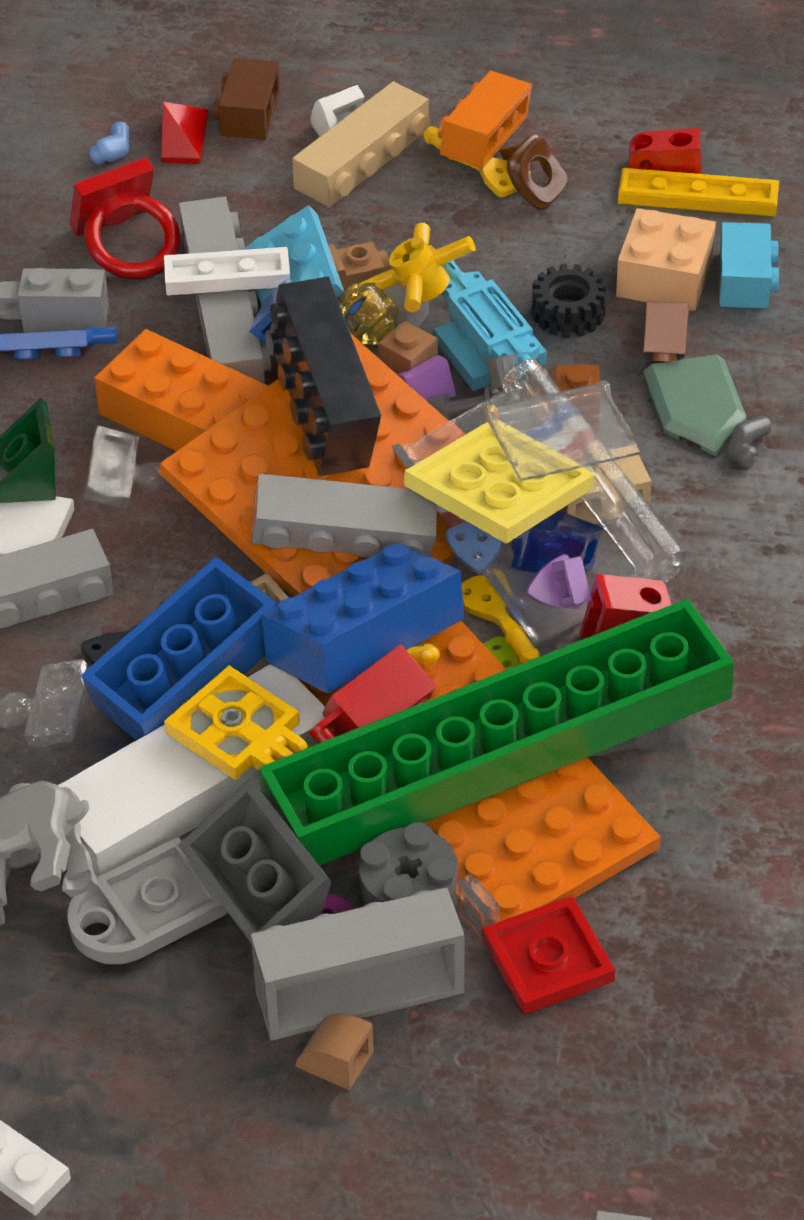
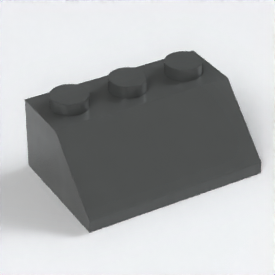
[178,779,331,942]

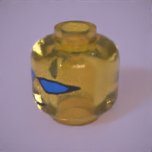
[340,282,399,345]

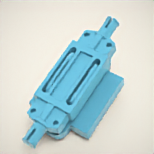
[434,260,547,391]

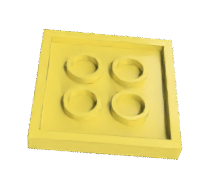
[404,419,595,544]

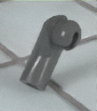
[727,415,771,468]

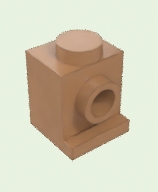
[328,241,390,302]

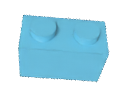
[719,222,779,309]

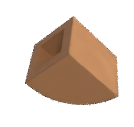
[296,1014,374,1091]

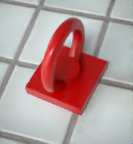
[70,157,180,279]

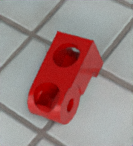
[629,128,702,174]

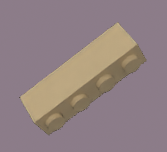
[292,81,430,208]

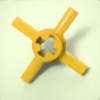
[360,223,476,312]

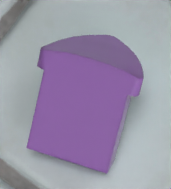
[397,355,456,402]
[525,555,592,609]

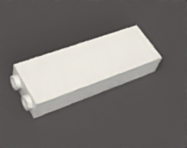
[58,664,334,877]

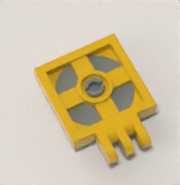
[164,665,308,781]

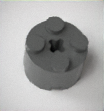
[359,822,458,909]

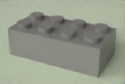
[251,887,465,1041]

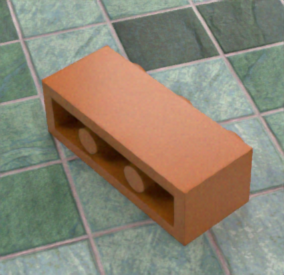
[438,70,532,169]

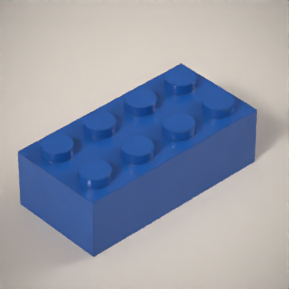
[260,543,465,693]
[81,557,278,740]

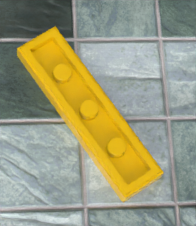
[618,168,779,217]

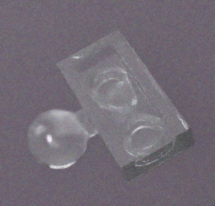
[83,425,170,509]
[0,659,89,748]

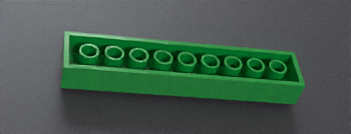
[259,598,734,866]

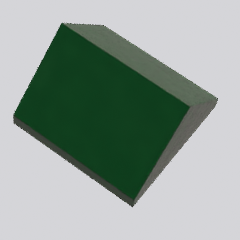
[0,398,56,503]

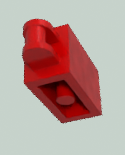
[309,644,437,744]

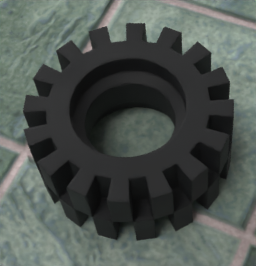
[532,264,606,338]

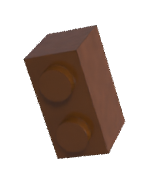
[214,58,280,140]

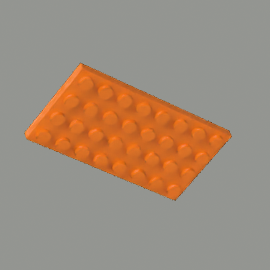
[297,621,661,925]

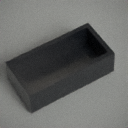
[265,276,382,476]

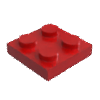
[482,895,616,1015]

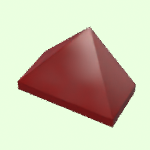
[161,102,209,164]

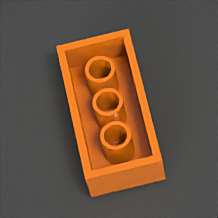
[94,329,268,452]

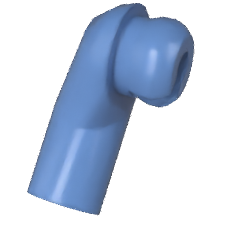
[89,122,129,165]

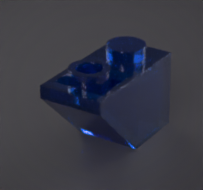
[510,511,604,573]

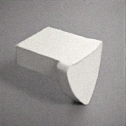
[310,85,365,137]

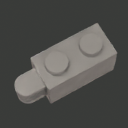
[0,268,109,333]

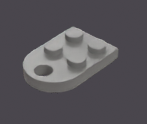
[67,836,228,964]

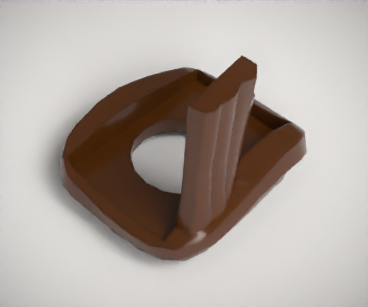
[499,135,568,211]

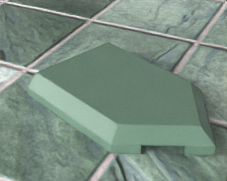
[643,354,746,457]

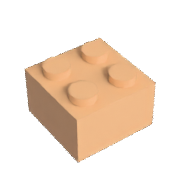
[616,208,716,311]

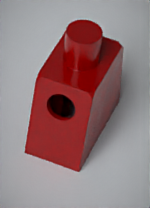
[579,574,672,640]

